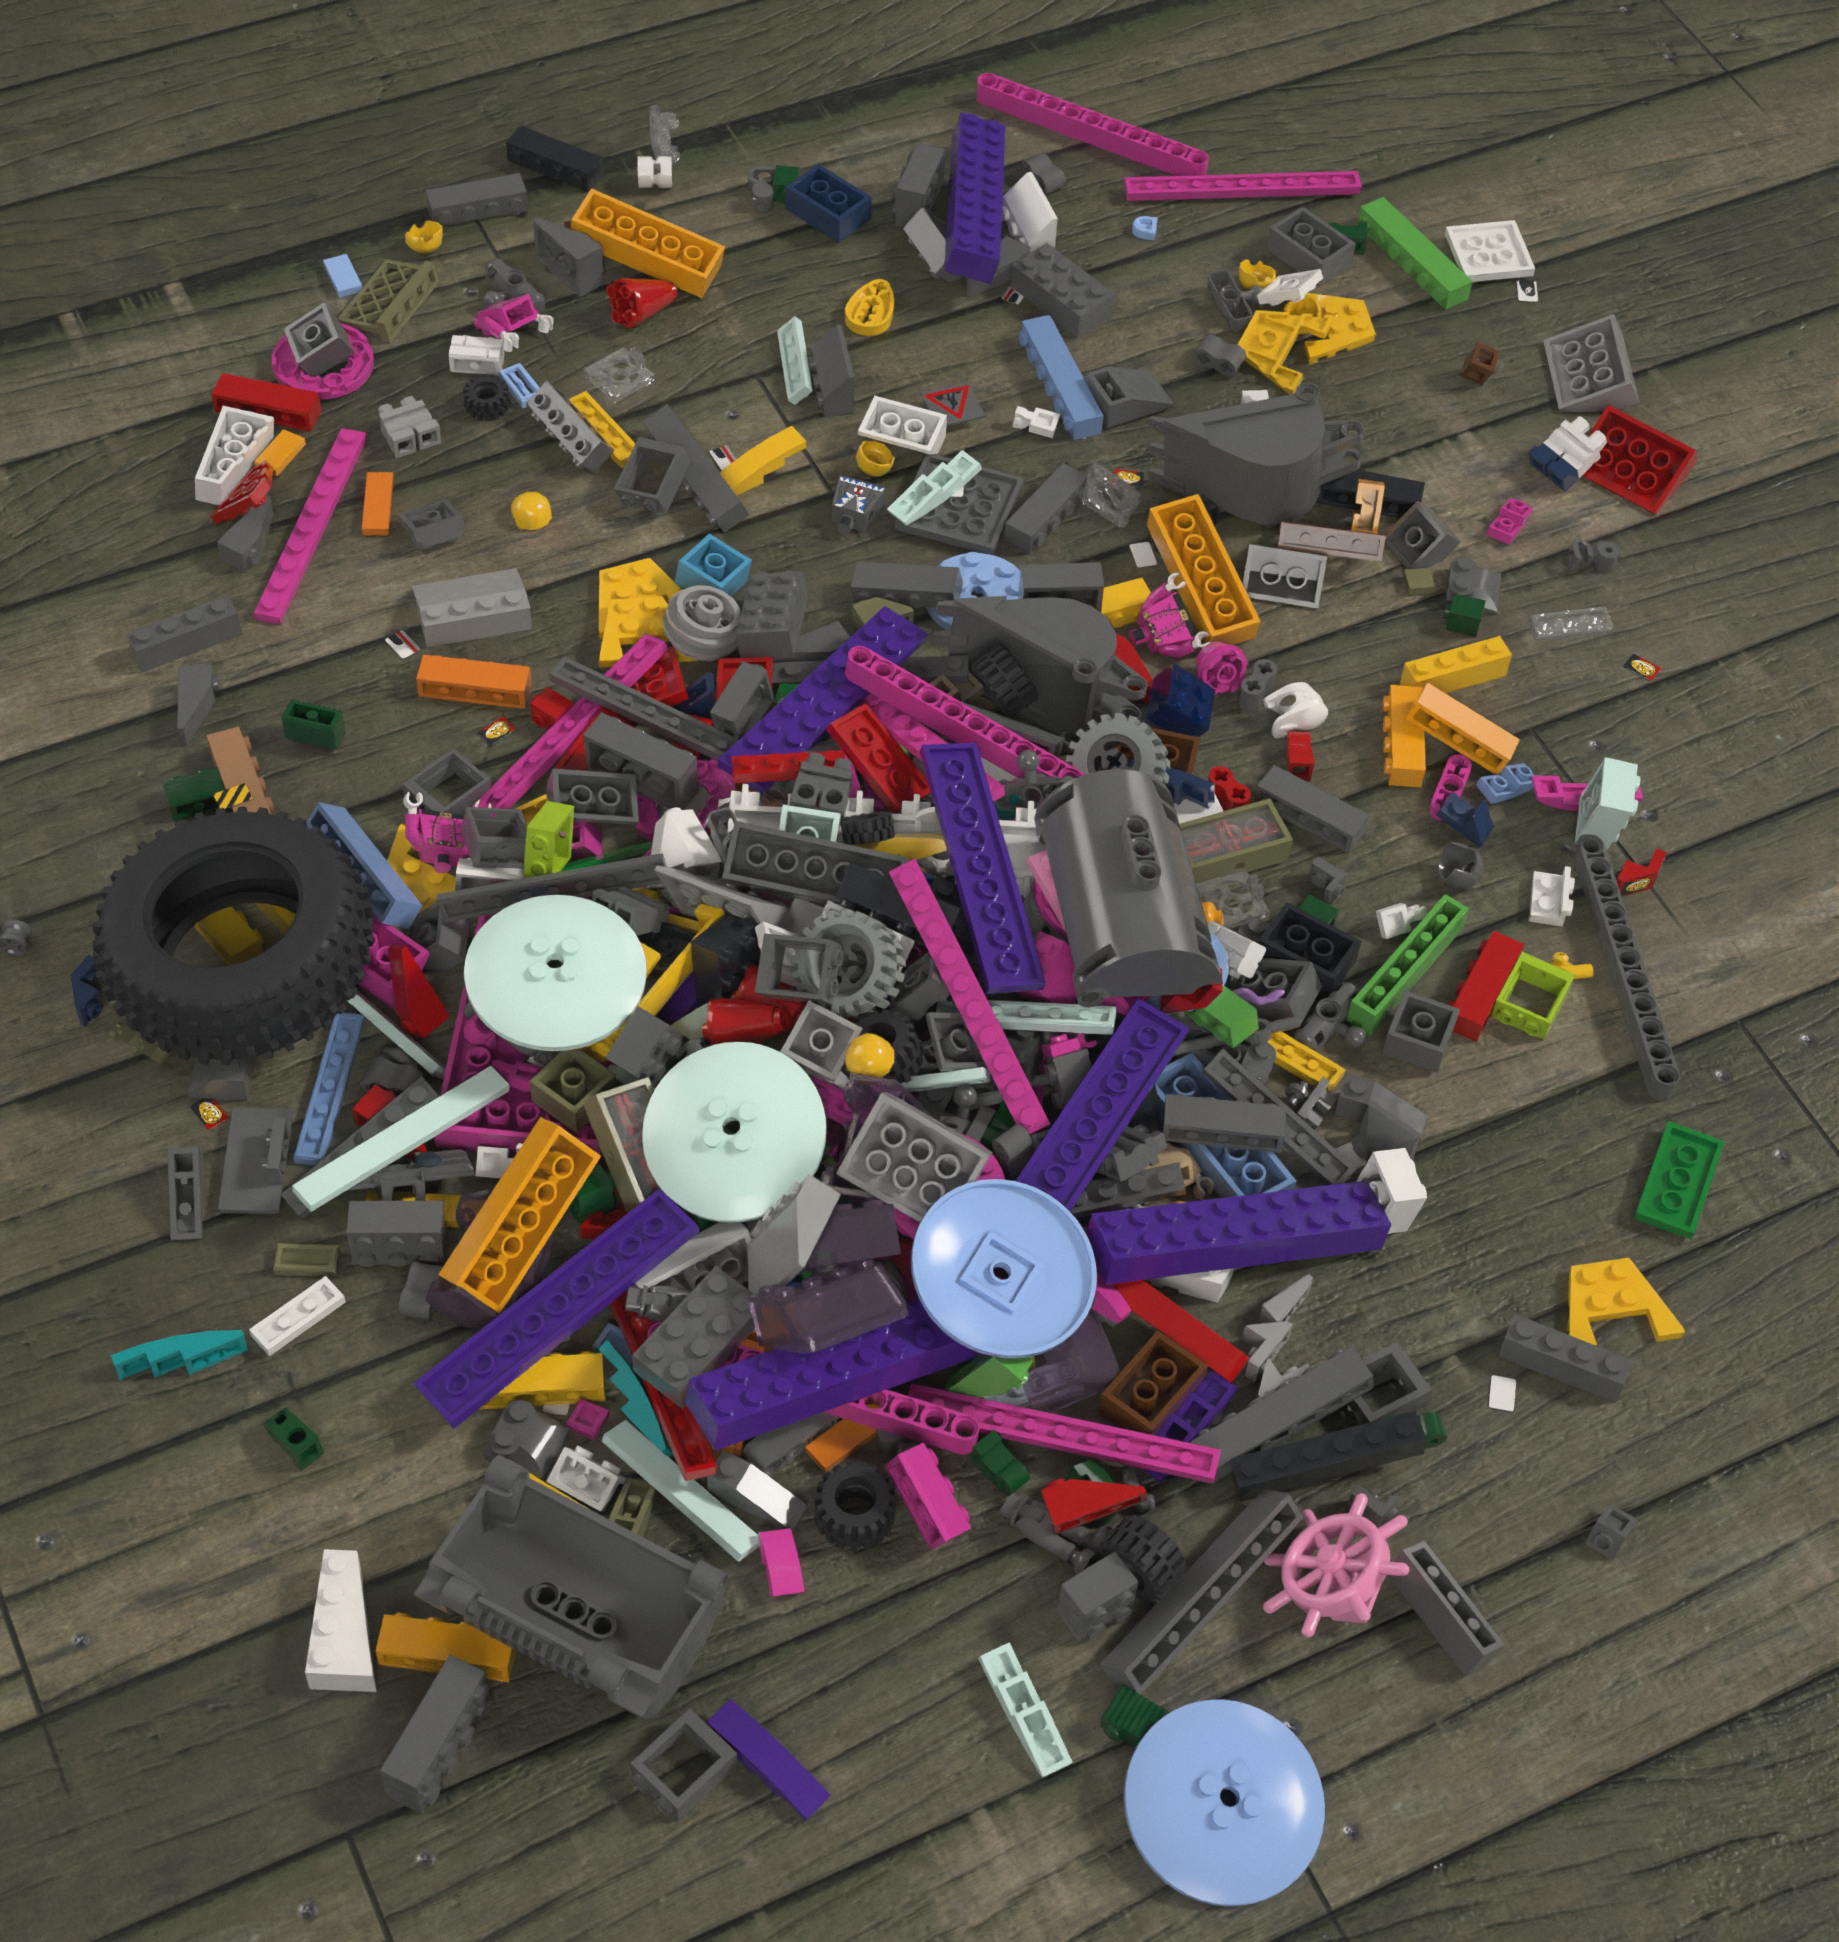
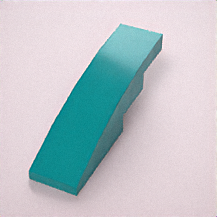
[111,1330,248,1380]
[599,1340,674,1459]

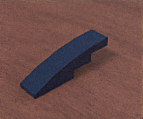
[1112,759,1215,809]

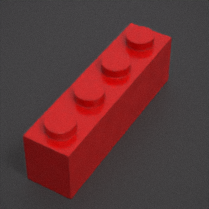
[211,373,322,432]
[1448,931,1525,1042]

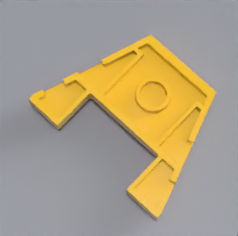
[1287,293,1376,364]
[1238,310,1334,395]
[599,558,682,640]
[598,596,699,668]
[387,824,456,914]
[1567,1258,1685,1346]

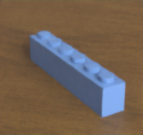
[1018,315,1104,440]
[307,802,422,929]

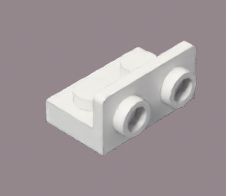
[1529,866,1575,927]
[546,1445,626,1512]

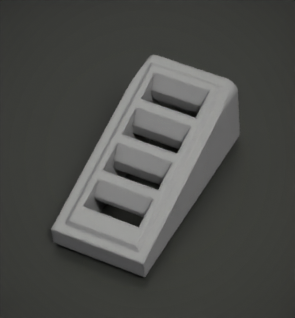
[1259,1274,1313,1324]

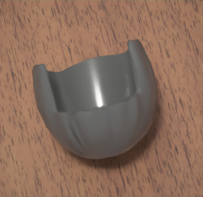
[1438,842,1485,889]

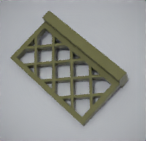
[337,259,439,343]

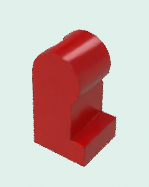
[1286,731,1315,781]

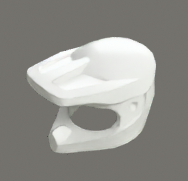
[1263,682,1328,739]

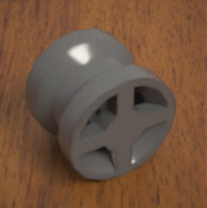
[0,920,32,955]

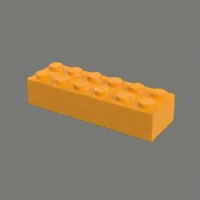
[570,189,725,298]
[1147,494,1261,645]
[438,1117,601,1314]

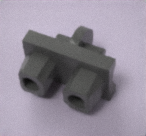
[1285,1077,1337,1130]

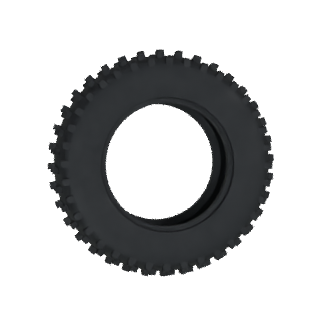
[92,807,374,1065]

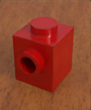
[530,687,573,731]

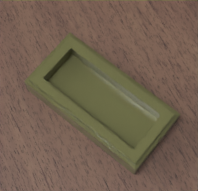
[273,1243,340,1277]

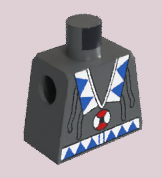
[832,475,886,535]

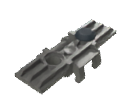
[348,1149,474,1201]

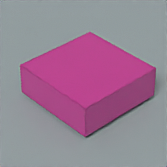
[566,1398,609,1441]

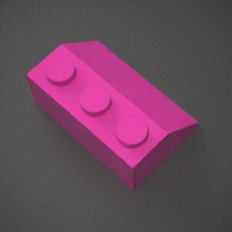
[356,914,430,1009]
[884,1443,971,1551]

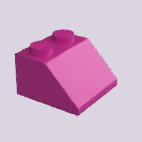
[1017,931,1077,1004]

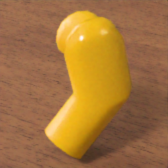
[1551,952,1593,979]

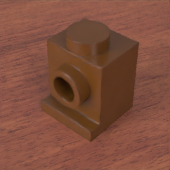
[1460,342,1500,385]

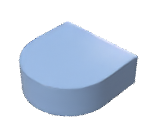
[1132,216,1158,240]

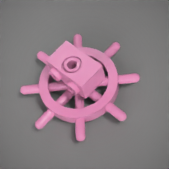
[1263,1493,1409,1637]

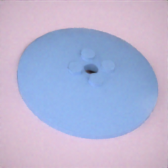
[911,1179,1097,1358]
[1124,1700,1325,1907]

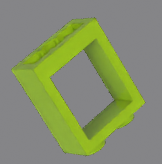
[523,801,575,878]
[1491,952,1575,1040]

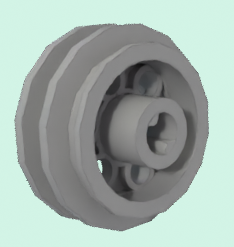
[662,585,741,661]

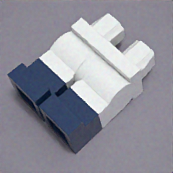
[1528,416,1607,492]

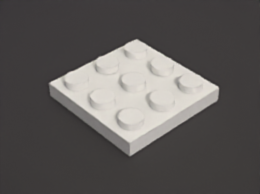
[1445,220,1535,282]

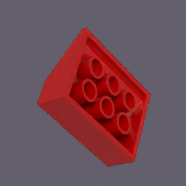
[1582,405,1697,515]

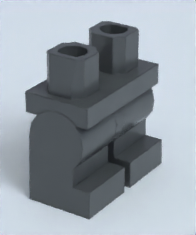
[790,752,852,825]
[592,887,670,936]
[1097,1124,1167,1182]

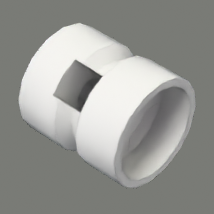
[638,156,672,188]

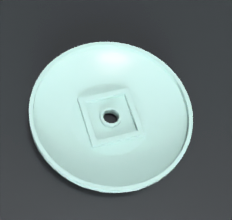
[464,895,646,1051]
[642,1042,827,1223]

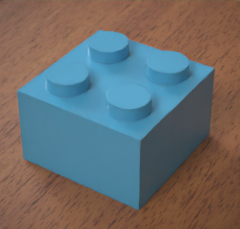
[675,533,752,597]

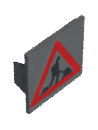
[921,382,985,426]

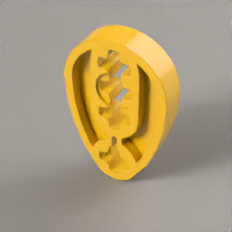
[845,279,894,336]

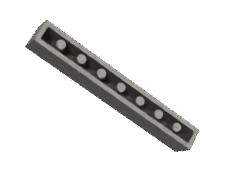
[1100,1489,1303,1695]

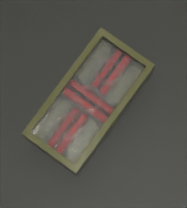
[1180,799,1293,886]
[583,1077,663,1214]

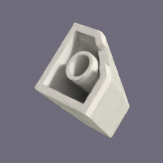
[647,808,721,889]

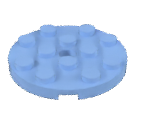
[926,552,1020,630]

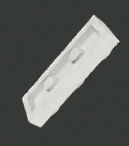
[249,1276,346,1356]

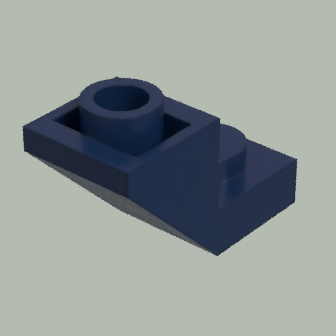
[70,955,103,1027]

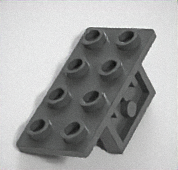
[218,1108,293,1214]

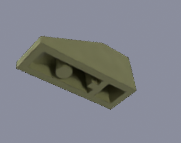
[609,1478,657,1537]

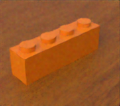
[416,654,532,709]

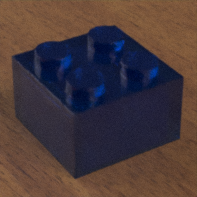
[1147,663,1215,737]

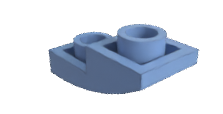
[1476,763,1534,804]

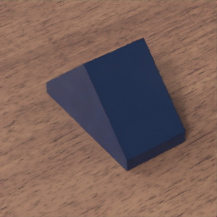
[672,672,715,719]

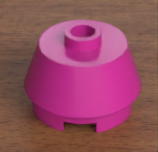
[1196,642,1248,695]

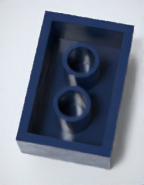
[786,164,872,243]

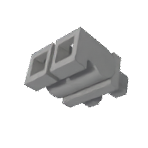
[379,396,441,458]

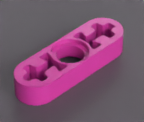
[1429,755,1472,821]

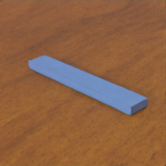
[293,1012,365,1166]

